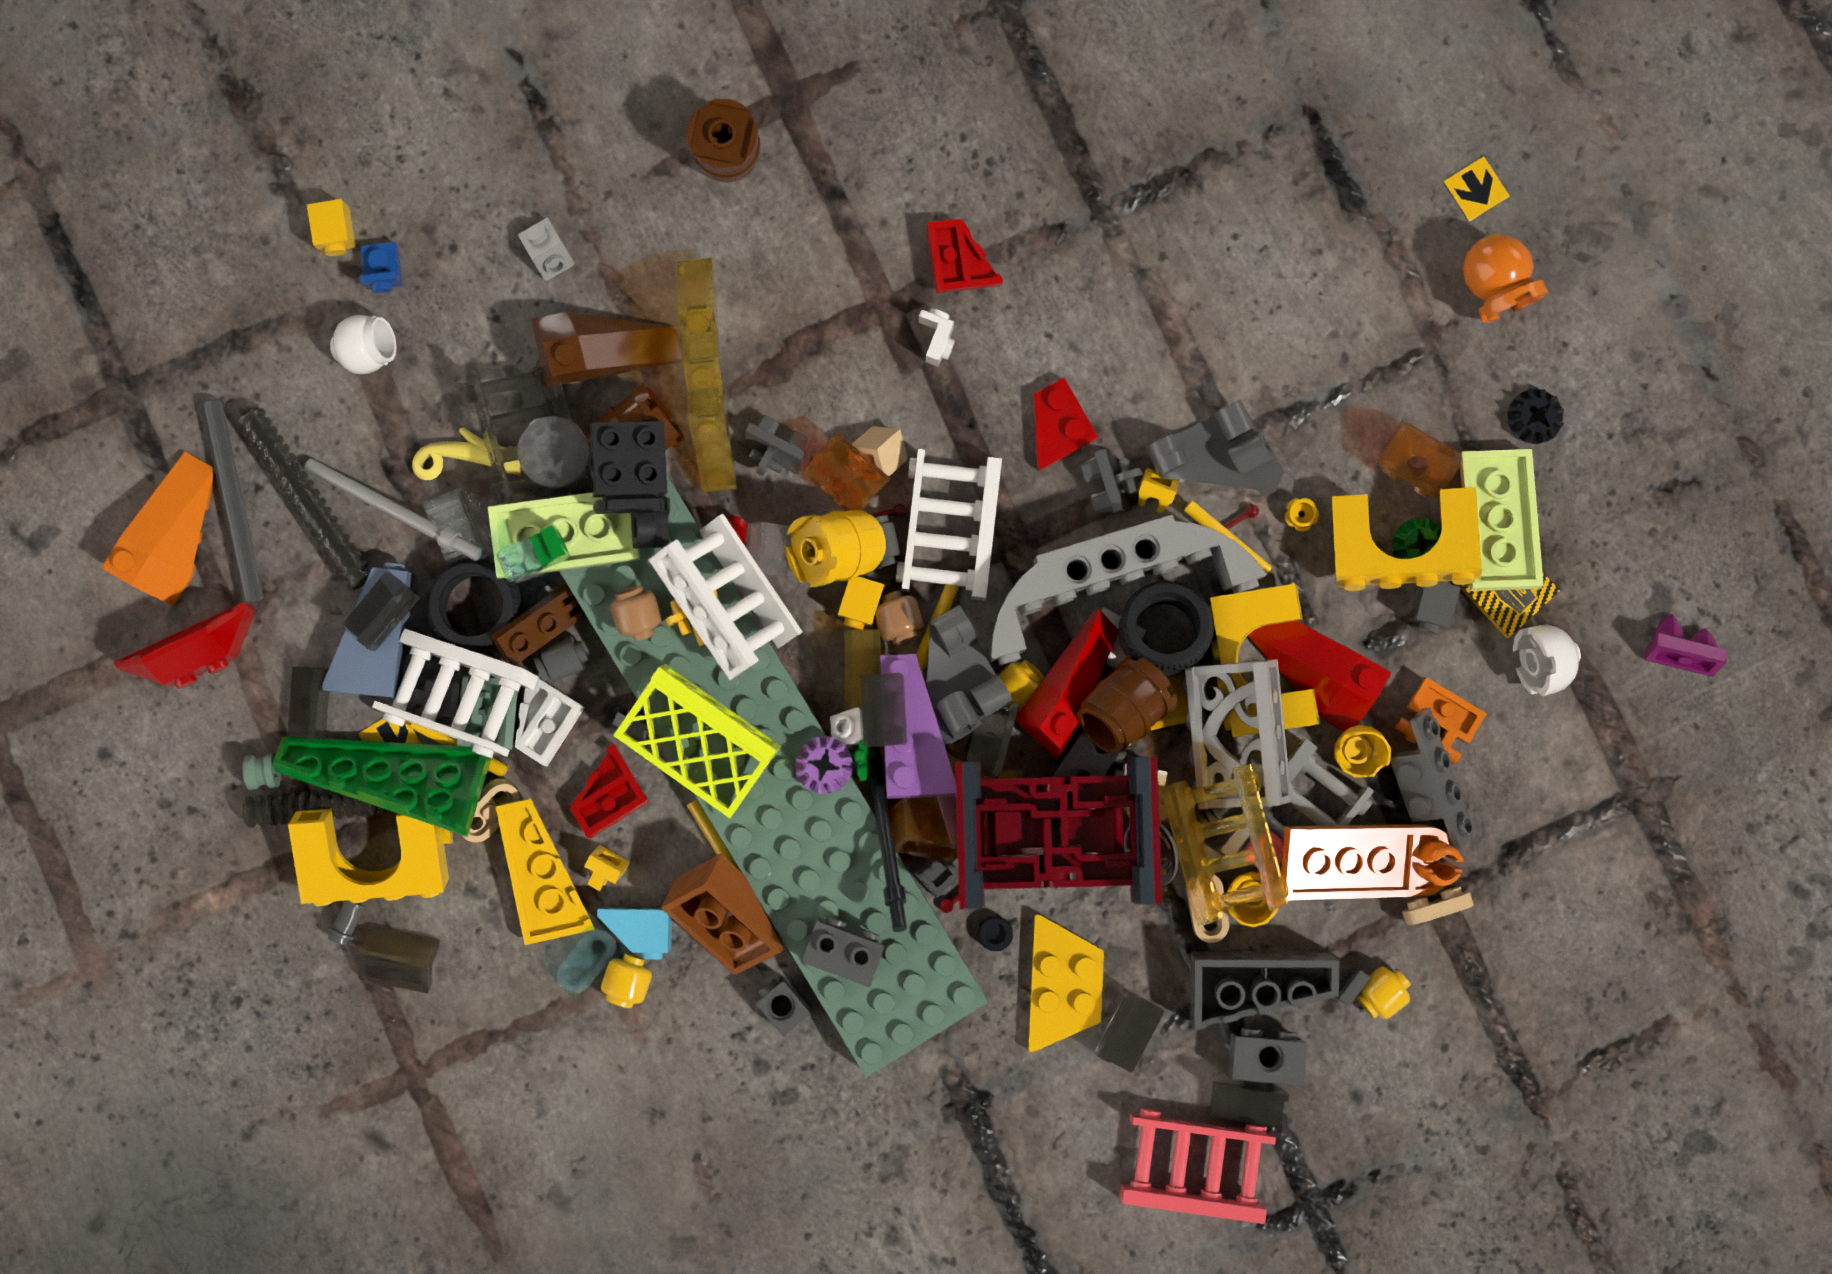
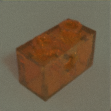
[889,797,958,862]

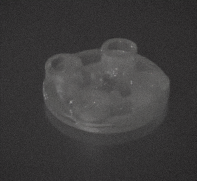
[517,416,589,488]

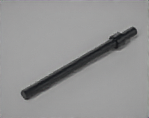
[868,733,907,932]

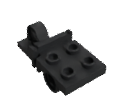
[589,421,670,549]

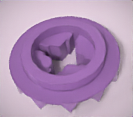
[795,736,853,794]

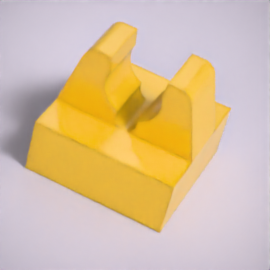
[1138,467,1179,513]
[584,845,630,891]

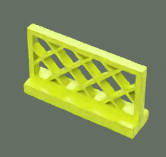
[613,664,782,818]

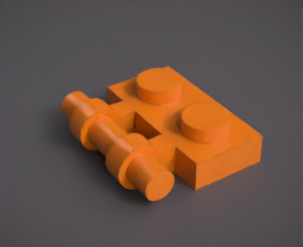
[1394,677,1487,765]

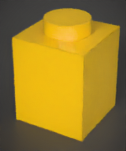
[307,199,356,256]
[838,576,885,631]

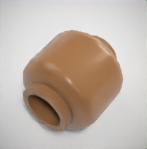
[610,585,662,641]
[874,591,924,646]

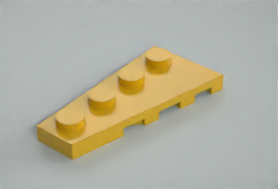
[496,798,595,945]

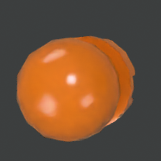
[1462,233,1549,324]

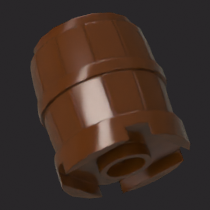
[687,99,760,183]
[586,382,686,451]
[1077,655,1177,754]

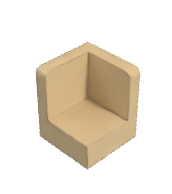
[849,426,907,480]

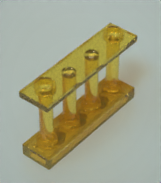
[1160,764,1289,926]

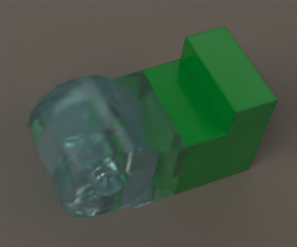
[496,525,571,582]

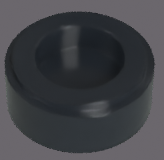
[978,915,1013,952]

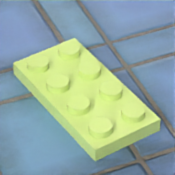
[1459,449,1544,591]
[488,493,641,579]

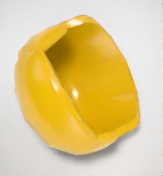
[1334,725,1391,778]
[1227,871,1280,927]

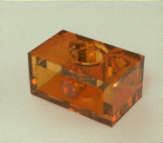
[1377,419,1462,499]
[803,432,891,511]

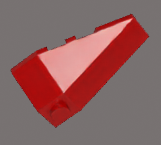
[1248,621,1392,732]

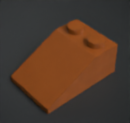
[661,853,783,975]

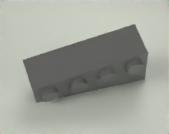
[1190,951,1339,1031]

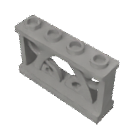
[1182,659,1292,809]

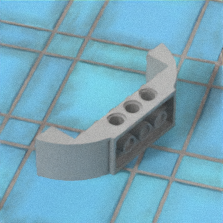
[989,515,1267,667]

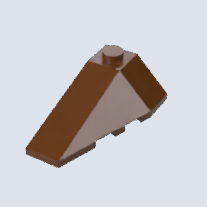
[531,312,684,387]

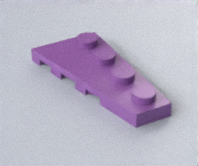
[880,654,956,799]

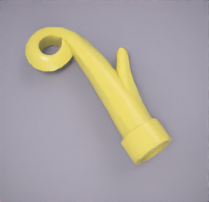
[412,427,528,480]

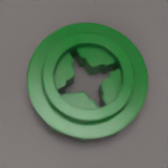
[1392,518,1441,559]

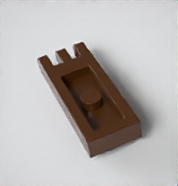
[491,584,585,666]

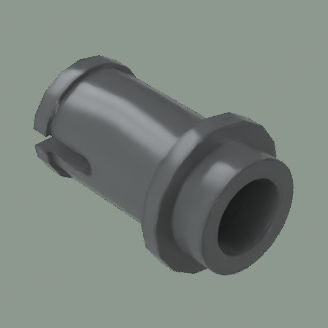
[327,900,365,946]

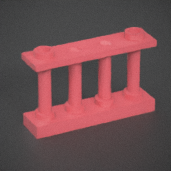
[1119,1108,1276,1224]

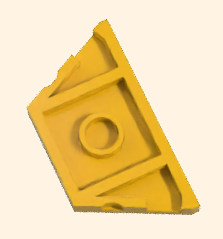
[1028,914,1104,1052]

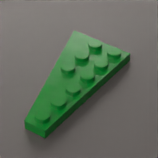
[273,737,491,837]

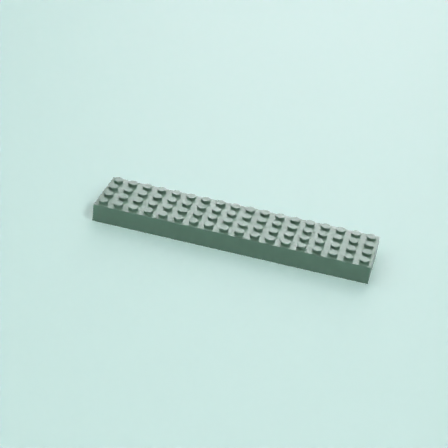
[560,474,988,1078]

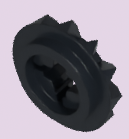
[1507,389,1565,444]

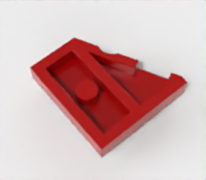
[926,219,1003,293]
[1033,377,1098,472]
[570,743,650,839]

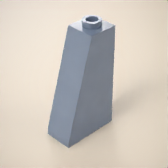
[322,562,415,698]

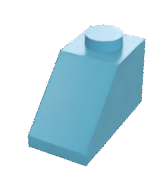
[597,907,672,960]

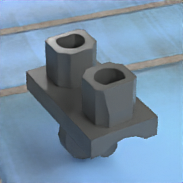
[742,414,808,476]
[1081,449,1143,513]

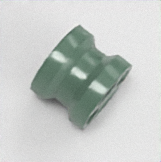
[243,753,281,790]

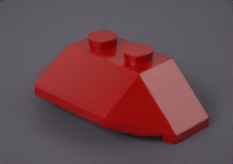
[114,602,255,689]

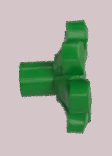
[849,736,875,781]

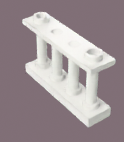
[896,449,1002,601]
[649,513,803,680]
[372,628,539,758]

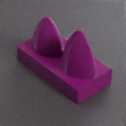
[1645,614,1728,677]

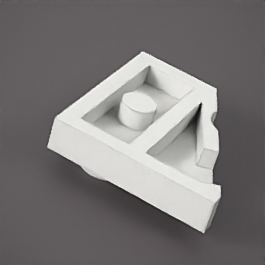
[515,673,585,767]

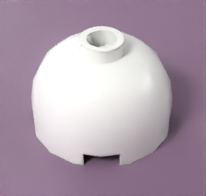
[1513,625,1581,696]

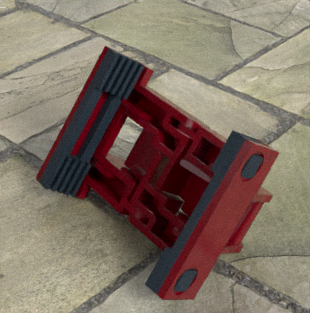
[955,757,1162,910]

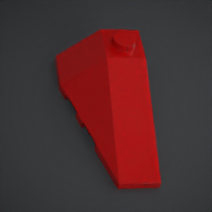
[1014,609,1118,761]

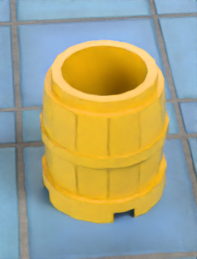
[785,510,886,588]

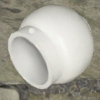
[330,315,397,374]

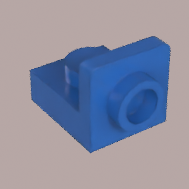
[360,242,402,293]

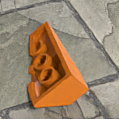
[101,452,216,607]

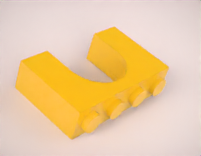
[1332,487,1482,591]
[1209,584,1320,737]
[288,808,449,906]

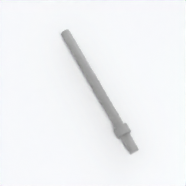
[305,458,483,561]

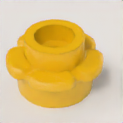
[1284,497,1319,532]

